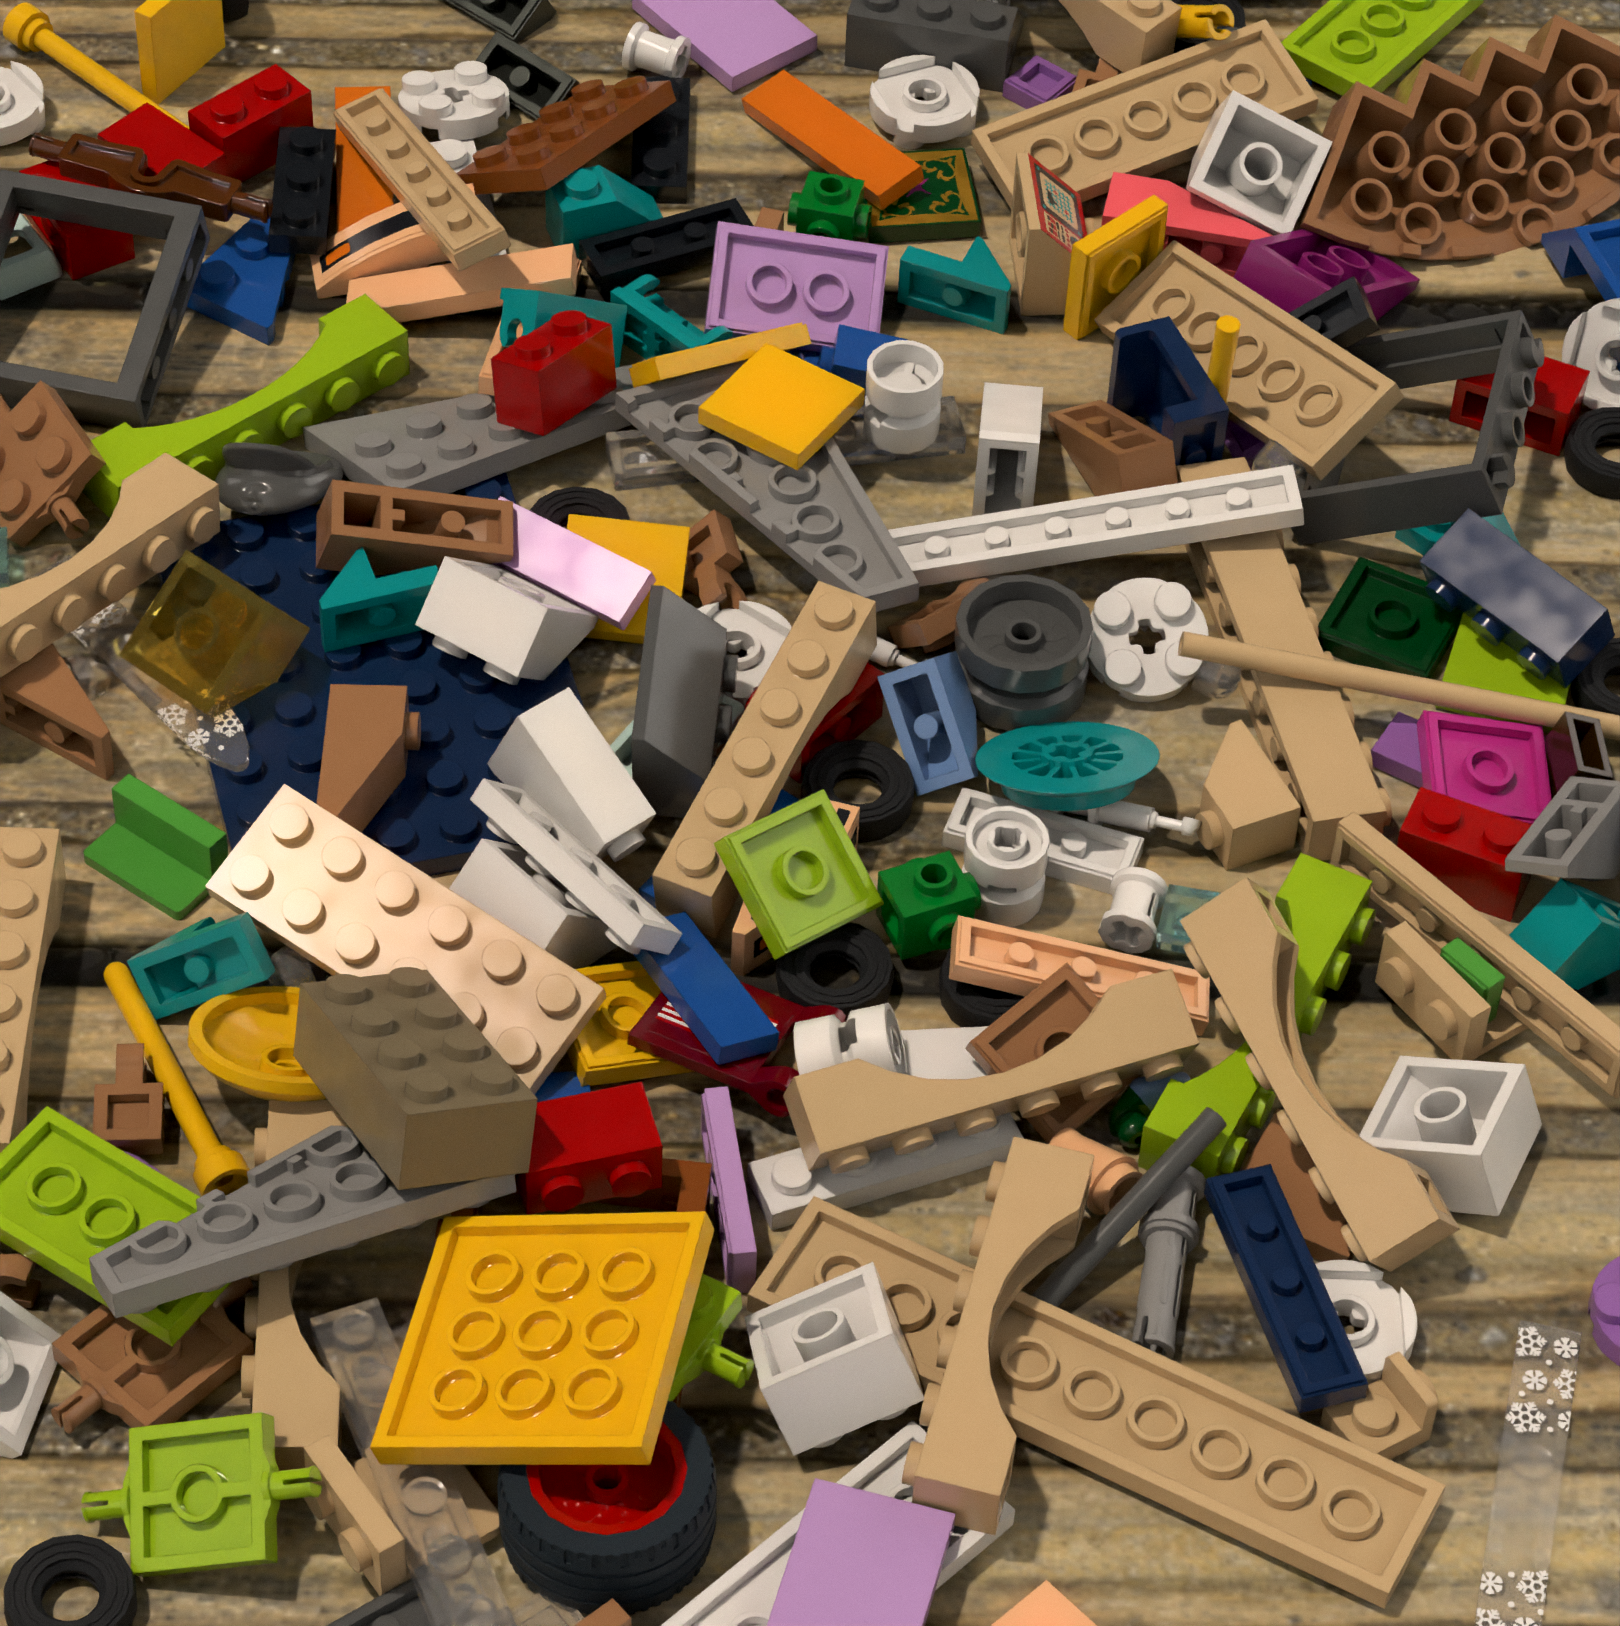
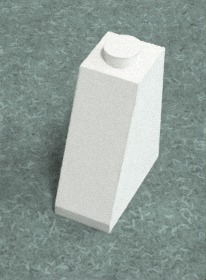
[972,382,1043,516]
[487,687,657,862]

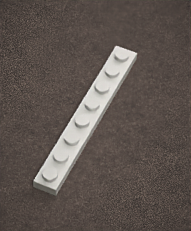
[818,465,1304,587]

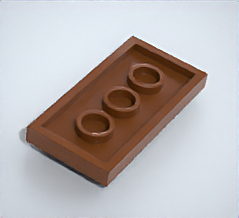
[457,76,676,195]

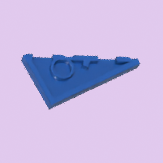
[187,219,296,346]

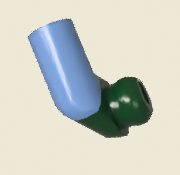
[1108,1072,1191,1148]

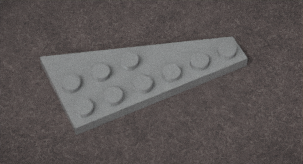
[615,360,919,612]
[303,365,633,494]
[89,1125,516,1318]

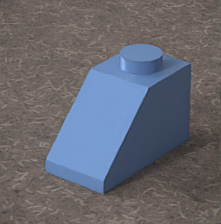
[877,651,978,796]

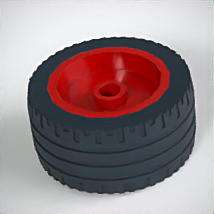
[497,1401,717,1616]

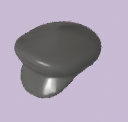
[215,442,343,516]

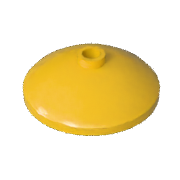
[187,986,327,1102]

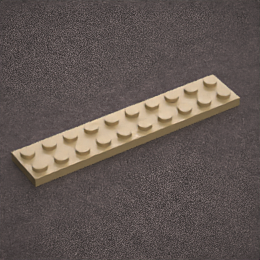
[747,1196,1446,1609]

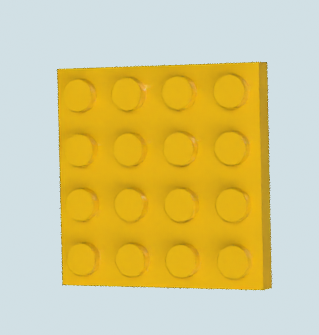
[370,1211,714,1465]

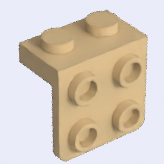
[1375,921,1528,1061]
[304,1434,500,1596]

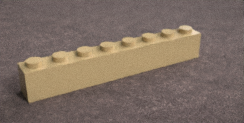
[1176,457,1392,861]

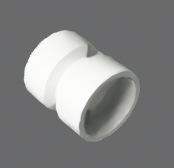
[863,340,943,454]
[962,806,1050,927]
[793,1003,907,1075]

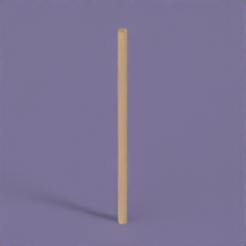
[1178,631,1620,741]

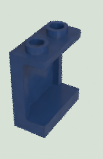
[1107,316,1229,466]

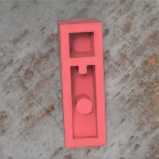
[1101,172,1273,277]

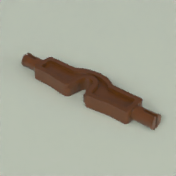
[29,132,273,224]

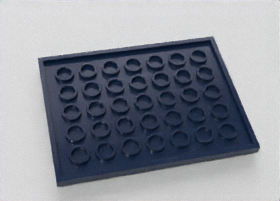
[158,473,584,876]

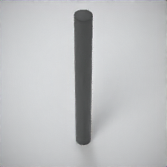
[1032,1107,1227,1307]

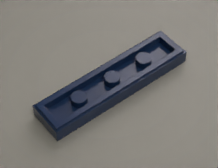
[1204,1164,1368,1413]

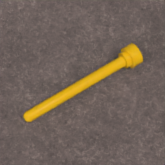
[2,2,189,129]
[103,962,250,1196]

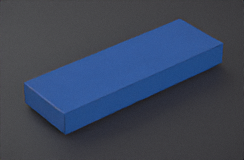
[634,912,780,1065]

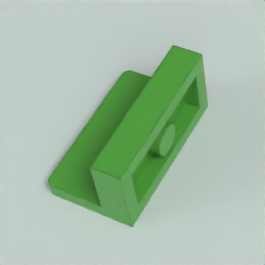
[83,774,229,920]

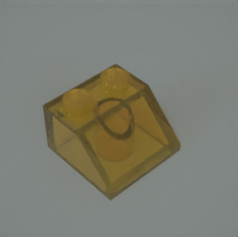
[119,549,311,718]

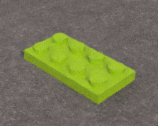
[1281,0,1484,96]
[0,1106,231,1346]

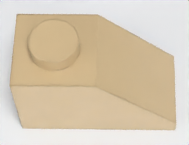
[1195,719,1301,871]

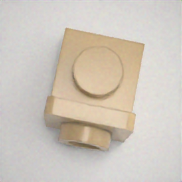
[1320,1351,1439,1460]

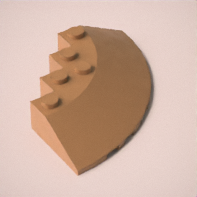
[1299,14,1620,260]

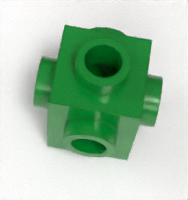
[787,171,872,242]
[876,850,981,960]

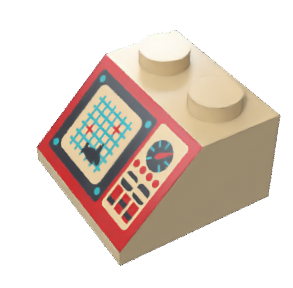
[1009,153,1095,316]

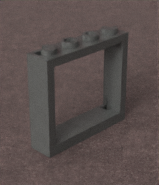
[0,169,210,428]
[1289,310,1544,545]

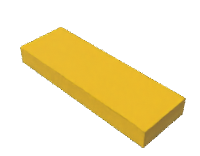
[629,322,812,388]

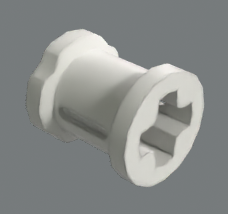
[621,22,691,78]
[1098,867,1168,954]

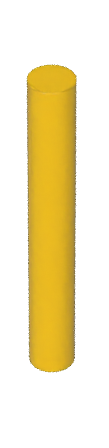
[1207,315,1241,403]

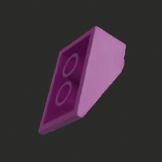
[1233,229,1420,321]

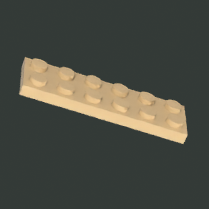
[971,19,1318,209]
[1094,240,1404,481]
[205,784,607,1095]

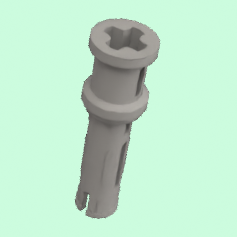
[1131,1166,1206,1360]

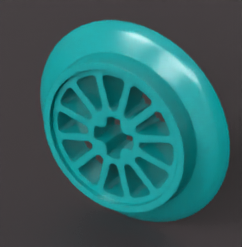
[975,721,1160,811]

